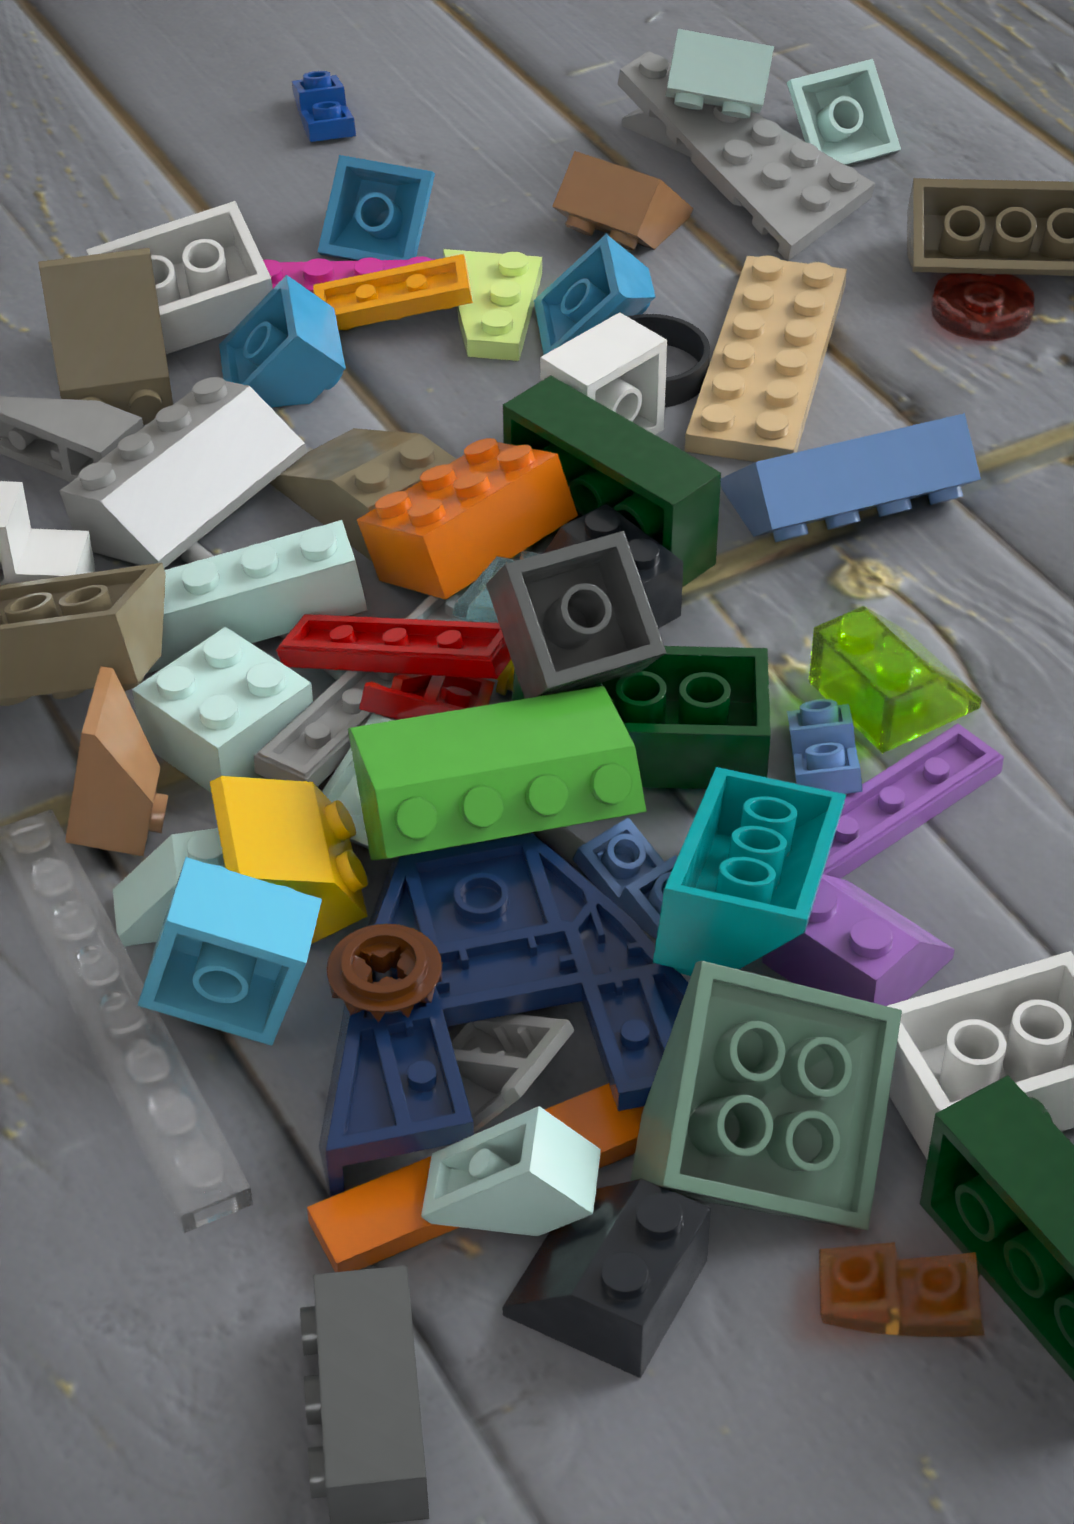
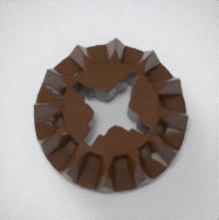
[327,924,442,1023]

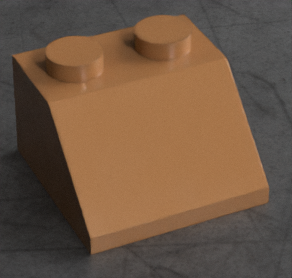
[552,151,693,251]

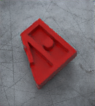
[359,674,495,720]

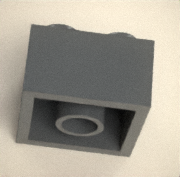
[486,531,667,699]

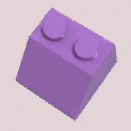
[762,874,954,1006]

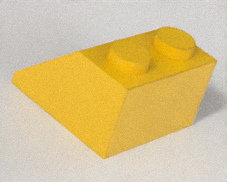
[210,776,368,944]

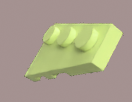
[443,249,542,361]

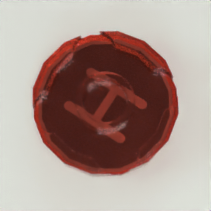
[931,273,1035,341]

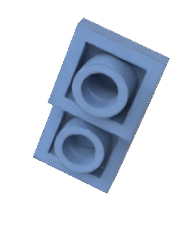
[787,699,863,794]
[573,817,677,939]

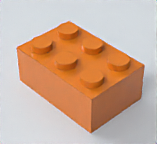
[357,438,578,600]

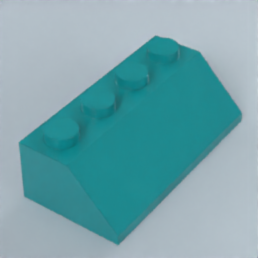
[653,767,846,976]

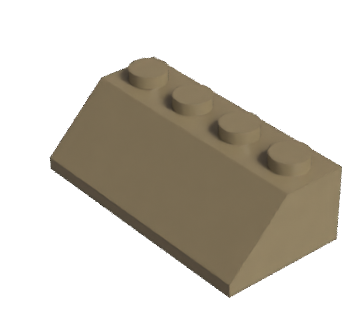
[907,178,1074,276]
[0,563,166,706]

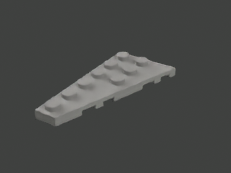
[617,51,875,261]

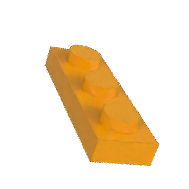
[313,254,473,331]

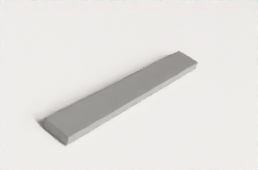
[254,523,568,787]

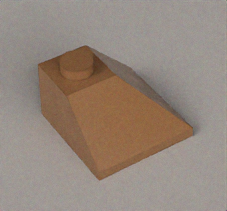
[65,666,169,856]

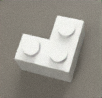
[0,481,96,585]

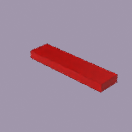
[276,614,511,679]

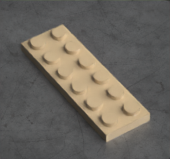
[685,255,847,462]

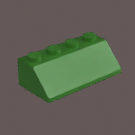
[348,686,647,861]

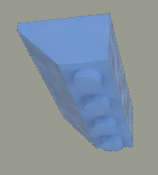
[721,413,981,543]

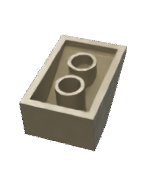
[38,248,173,425]
[270,428,456,561]

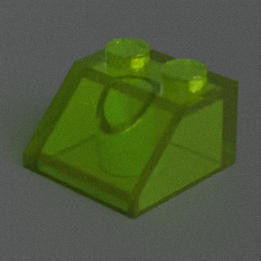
[809,606,982,754]

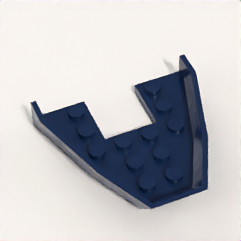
[319,833,688,1197]

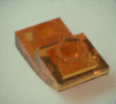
[819,1242,985,1337]

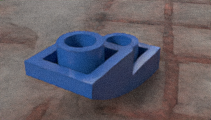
[292,71,356,142]

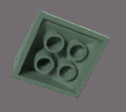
[630,961,902,1230]

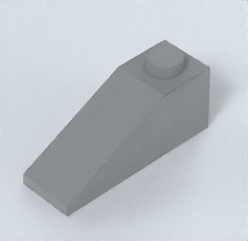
[0,396,143,482]

